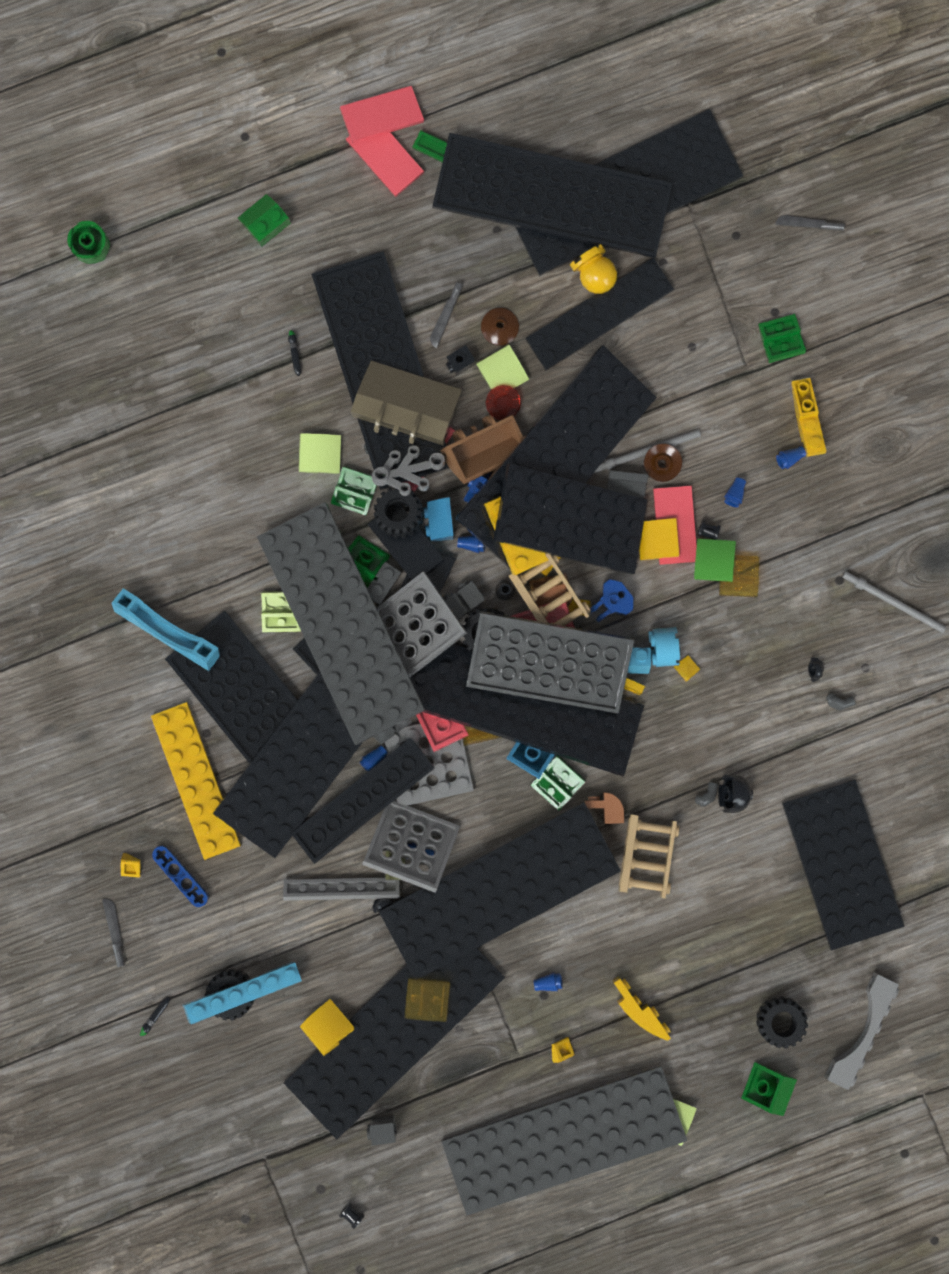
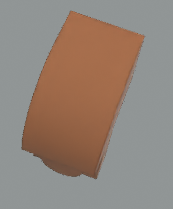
[584,792,624,824]

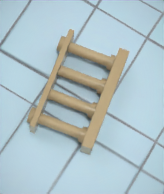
[509,554,591,626]
[618,814,679,899]

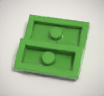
[694,539,736,582]

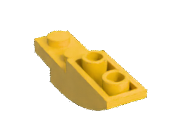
[791,378,826,457]
[613,976,671,1041]

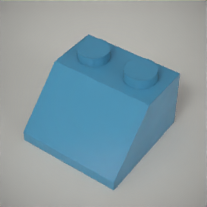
[424,497,454,542]
[506,742,555,779]

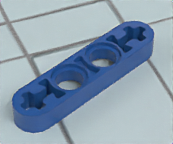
[152,846,209,907]

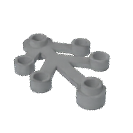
[372,445,445,496]

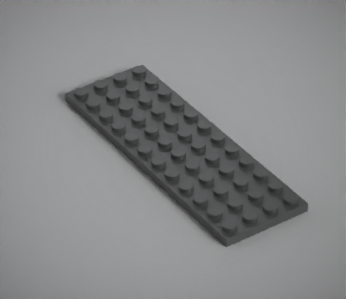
[257,502,426,745]
[441,1065,687,1216]

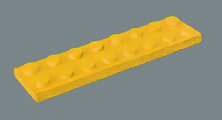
[151,702,241,860]

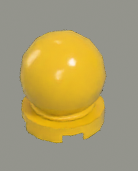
[570,244,617,294]

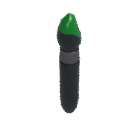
[288,330,301,376]
[140,997,170,1036]

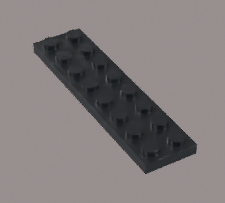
[525,258,674,371]
[291,738,435,864]

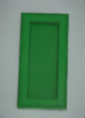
[412,130,447,162]

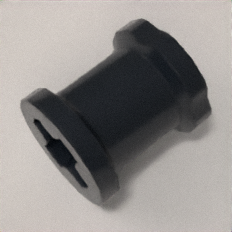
[697,520,721,540]
[339,1202,364,1229]

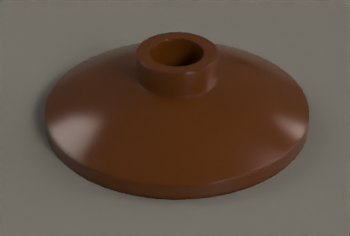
[481,308,519,346]
[644,444,682,482]

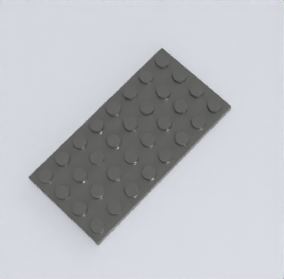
[466,611,634,713]

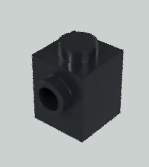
[445,345,476,376]

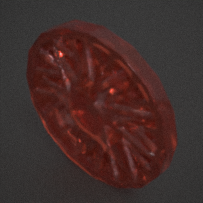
[485,385,521,420]

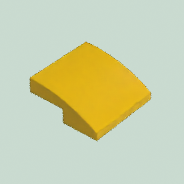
[639,518,679,560]
[300,999,354,1056]

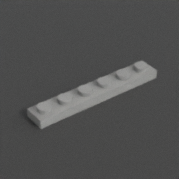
[283,878,400,901]

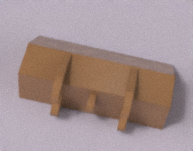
[441,415,523,484]

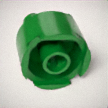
[67,221,110,264]

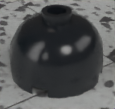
[718,775,753,813]

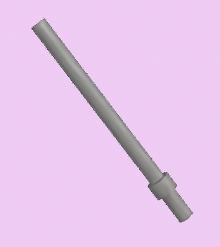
[593,429,701,474]
[842,571,946,633]

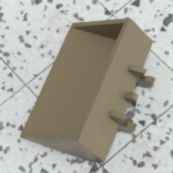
[351,361,462,446]

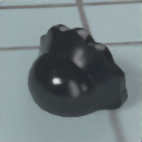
[808,658,824,682]
[372,898,396,913]

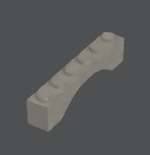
[824,972,899,1090]

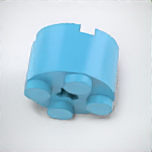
[648,627,680,667]

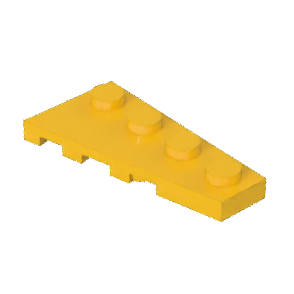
[484,496,549,575]

